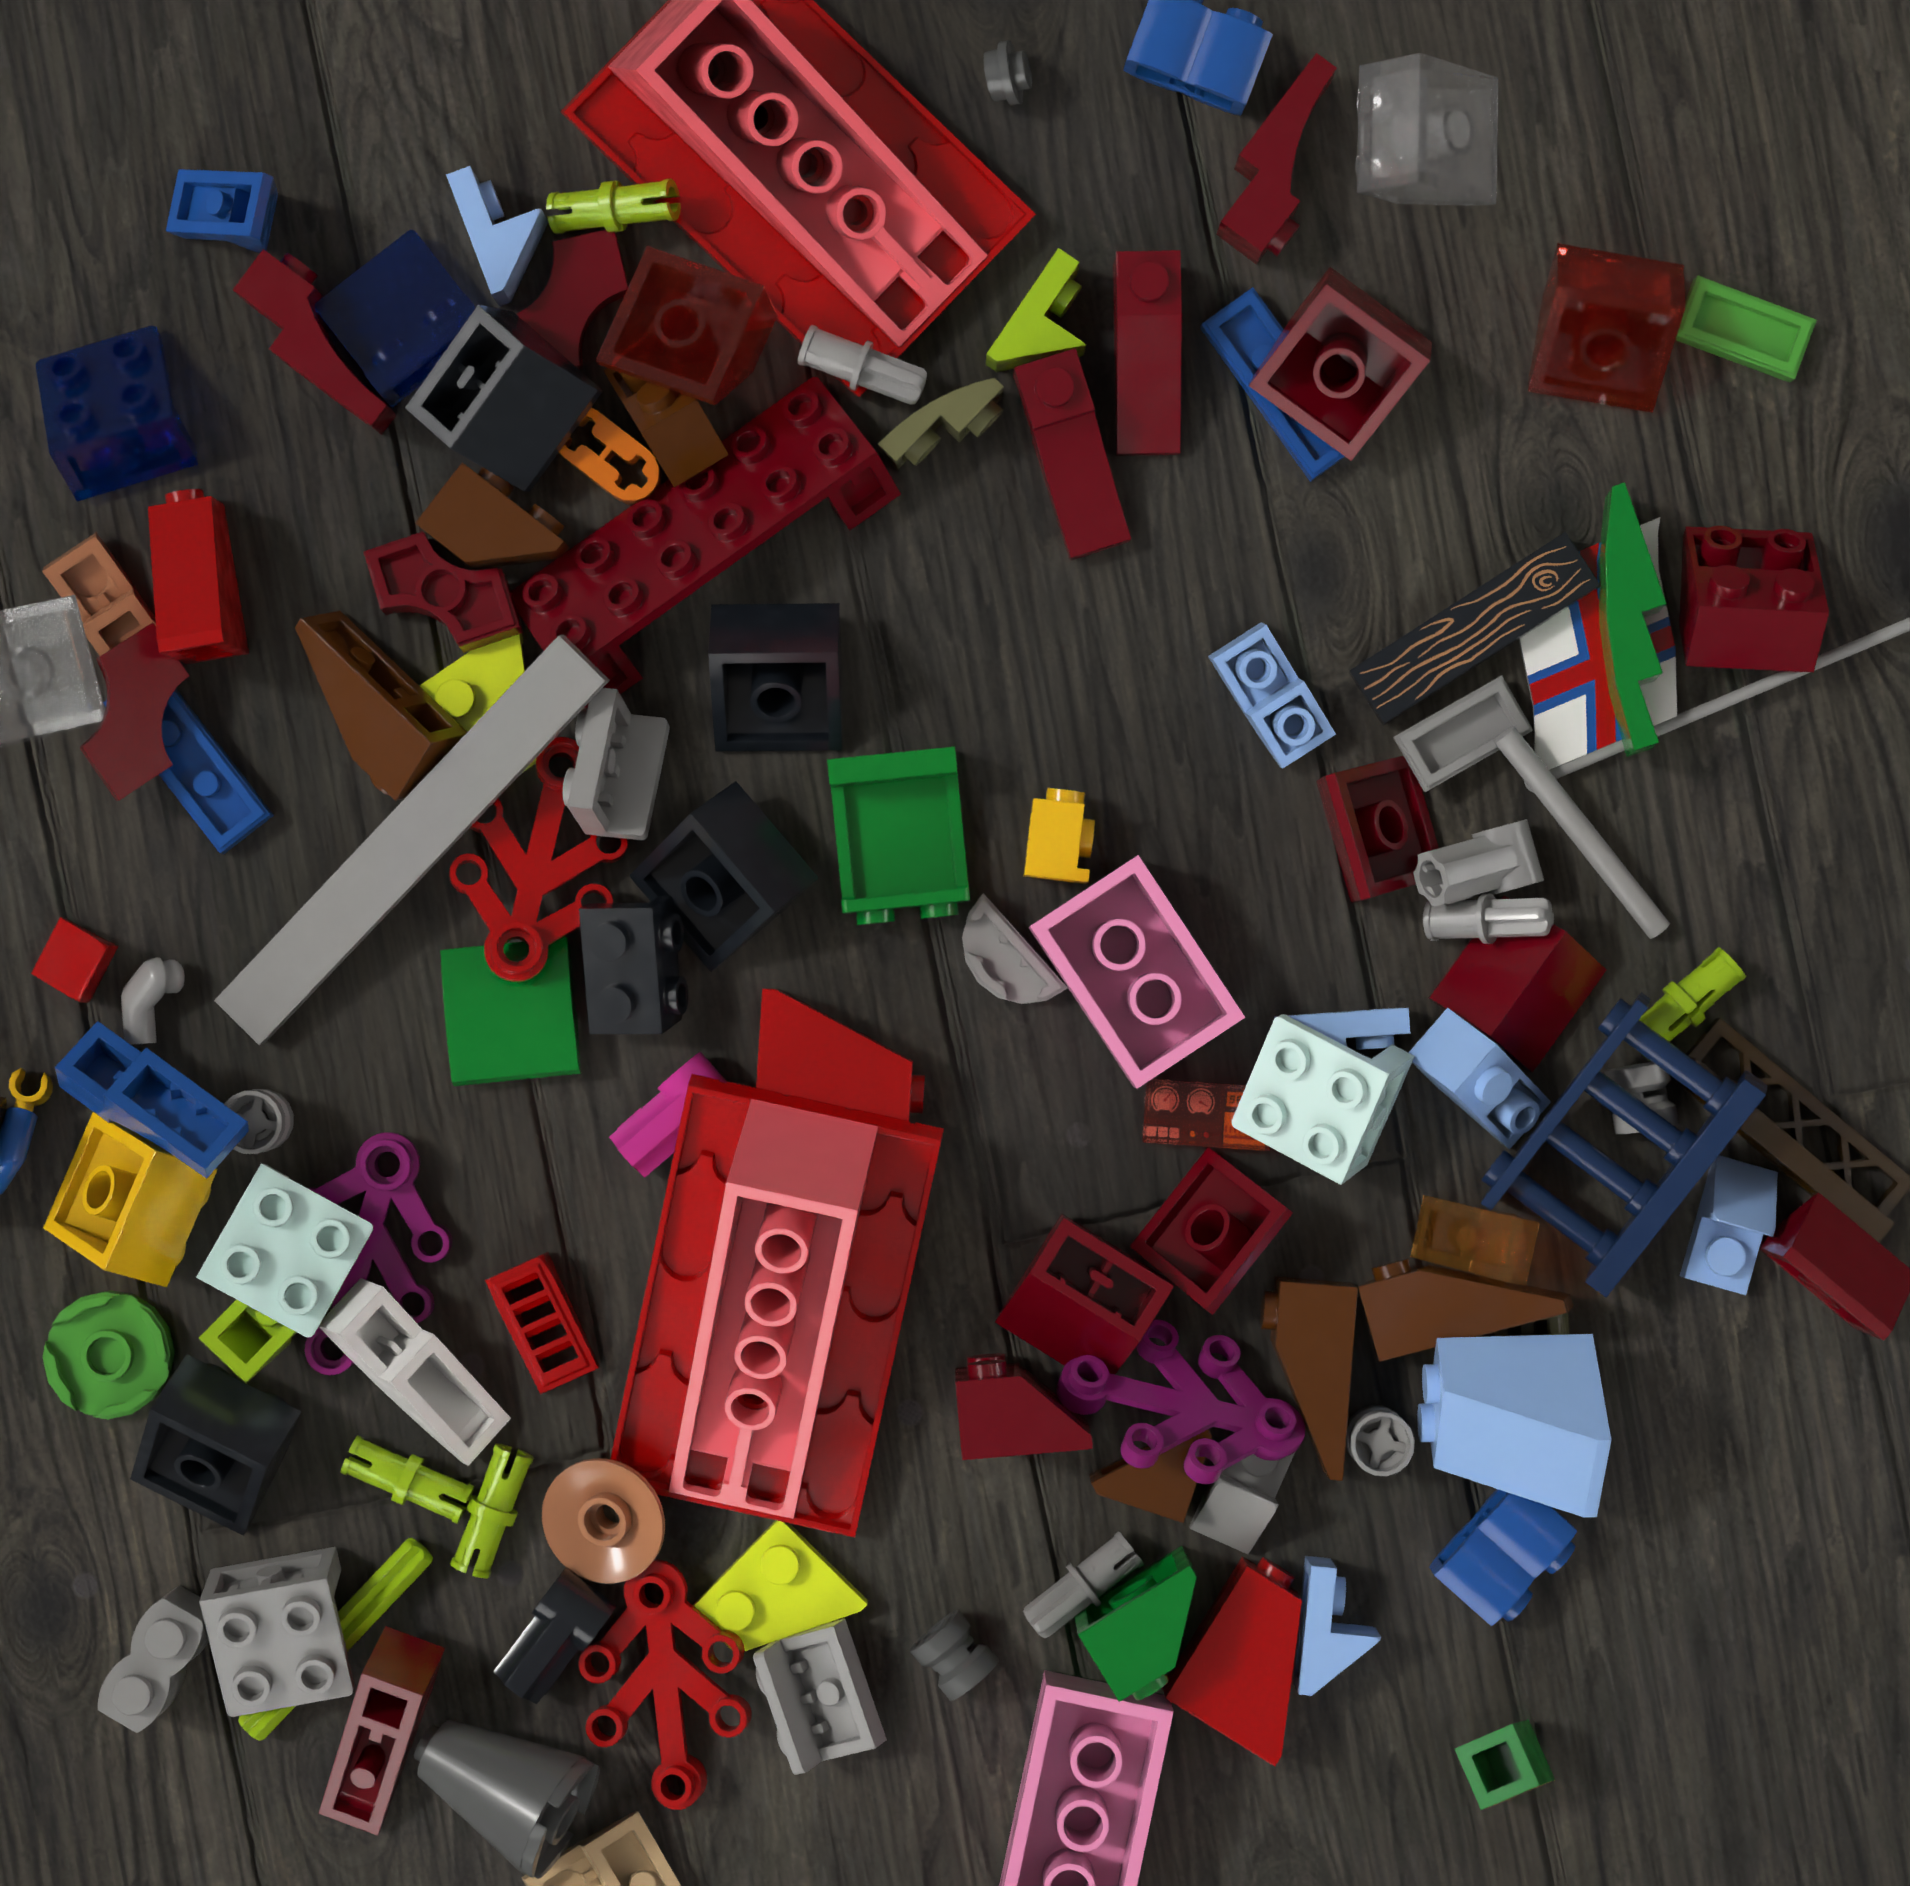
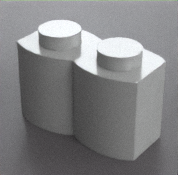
[98,1585,209,1733]

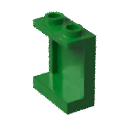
[827,747,970,925]

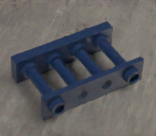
[1481,992,1767,1298]

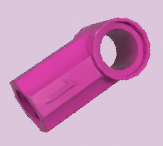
[609,1051,726,1178]

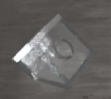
[1355,53,1498,205]
[0,595,105,748]

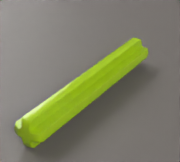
[238,1537,433,1741]

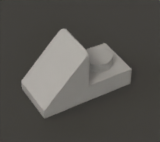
[1189,1423,1296,1554]

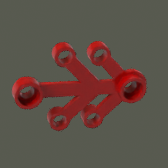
[449,737,628,982]
[578,1559,752,1810]

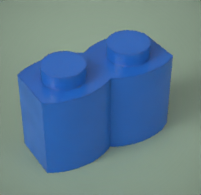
[1123,0,1273,116]
[1429,1489,1577,1627]

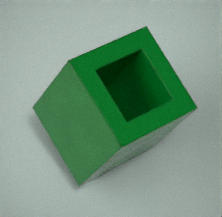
[1455,1719,1555,1810]

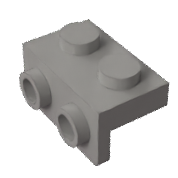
[563,688,670,840]
[753,1619,887,1775]

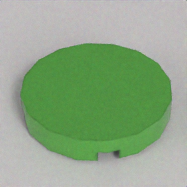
[43,1290,175,1420]

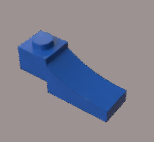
[55,1021,249,1179]

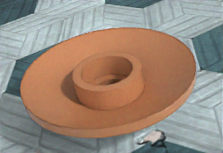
[542,1458,665,1584]

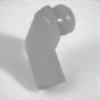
[121,957,185,1045]

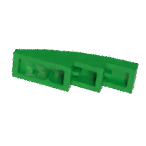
[1598,482,1667,757]

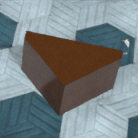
[1089,1429,1212,1523]

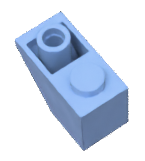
[1408,1008,1551,1150]

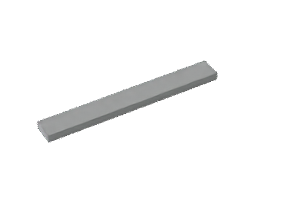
[214,635,610,1045]

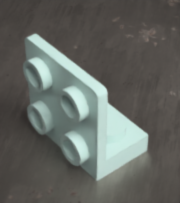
[1232,1014,1415,1185]
[196,1163,373,1337]

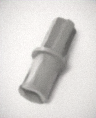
[797,325,927,405]
[1423,893,1554,944]
[1023,1531,1144,1638]

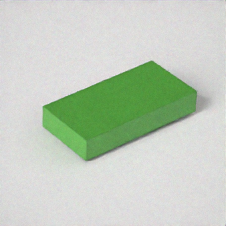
[1671,276,1817,383]

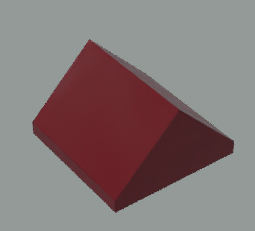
[1316,756,1439,903]
[1428,895,1607,1073]
[1130,1147,1293,1315]
[1759,1192,1910,1341]

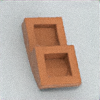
[42,532,156,656]

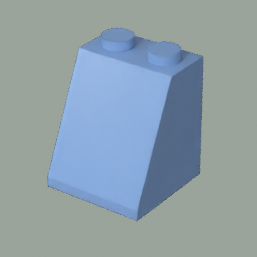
[1417,1334,1611,1518]

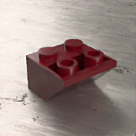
[1679,525,1829,673]
[995,1213,1174,1382]

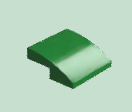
[440,937,581,1086]

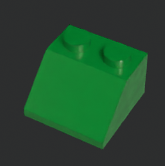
[1075,1546,1197,1702]

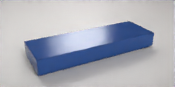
[1200,287,1345,482]
[103,689,274,854]

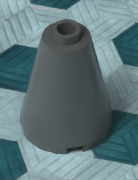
[414,1719,600,1879]

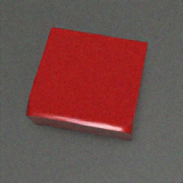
[31,917,119,1003]

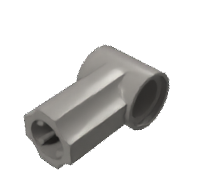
[1413,819,1544,907]

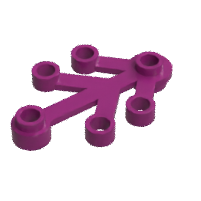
[305,1132,452,1375]
[1056,1320,1305,1484]

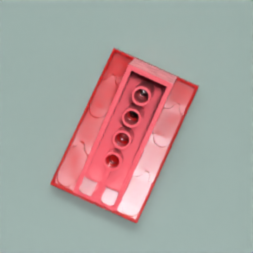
[560,0,1036,397]
[610,1074,944,1538]

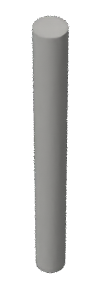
[1494,726,1670,939]

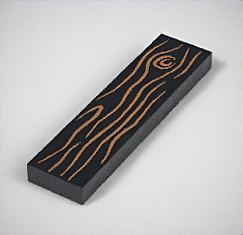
[1349,532,1600,726]

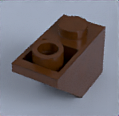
[603,338,729,488]
[415,462,571,570]

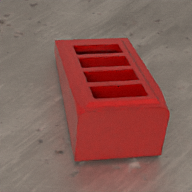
[485,1251,600,1394]

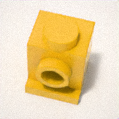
[1023,788,1095,884]

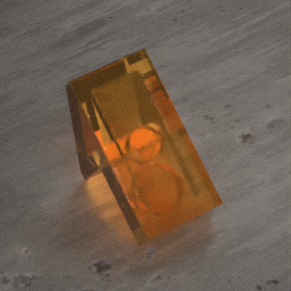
[1410,1195,1540,1286]

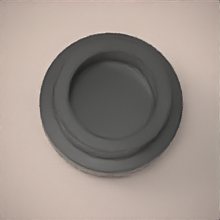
[984,40,1032,106]

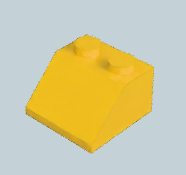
[43,1112,218,1287]

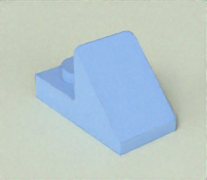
[446,166,548,307]
[1274,1007,1410,1049]
[1680,1155,1778,1295]
[1293,1556,1381,1696]

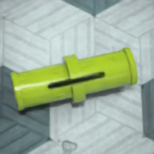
[546,178,681,234]
[1639,947,1746,1061]
[340,1435,475,1524]
[450,1443,534,1579]

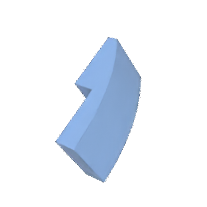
[1208,622,1336,769]

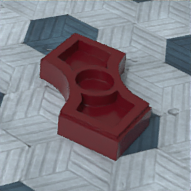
[517,229,630,370]
[363,531,524,653]
[80,622,189,801]

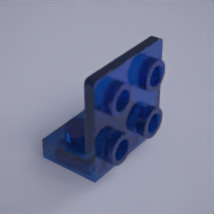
[315,230,476,407]
[36,325,199,502]

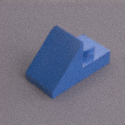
[166,169,278,254]

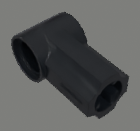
[493,1567,617,1705]

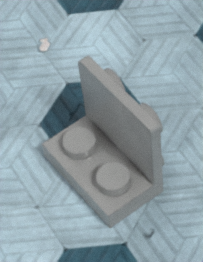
[199,1547,355,1717]

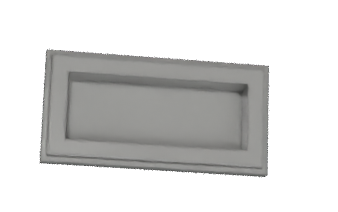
[1393,675,1533,792]

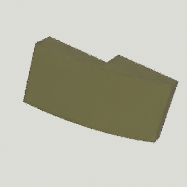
[878,378,1004,471]

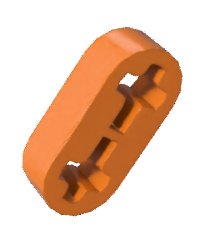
[559,408,662,505]

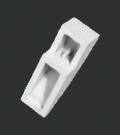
[319,1278,511,1466]

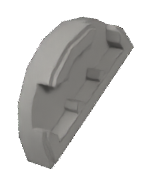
[962,893,1068,1004]

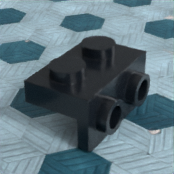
[579,896,689,1034]

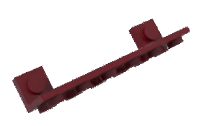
[511,377,901,709]

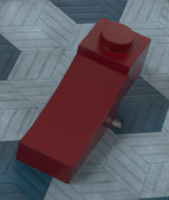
[1216,53,1337,265]
[233,249,396,435]
[1013,348,1131,561]

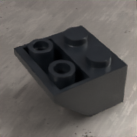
[405,305,603,492]

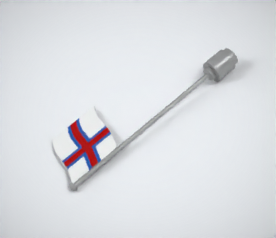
[1518,517,1910,793]

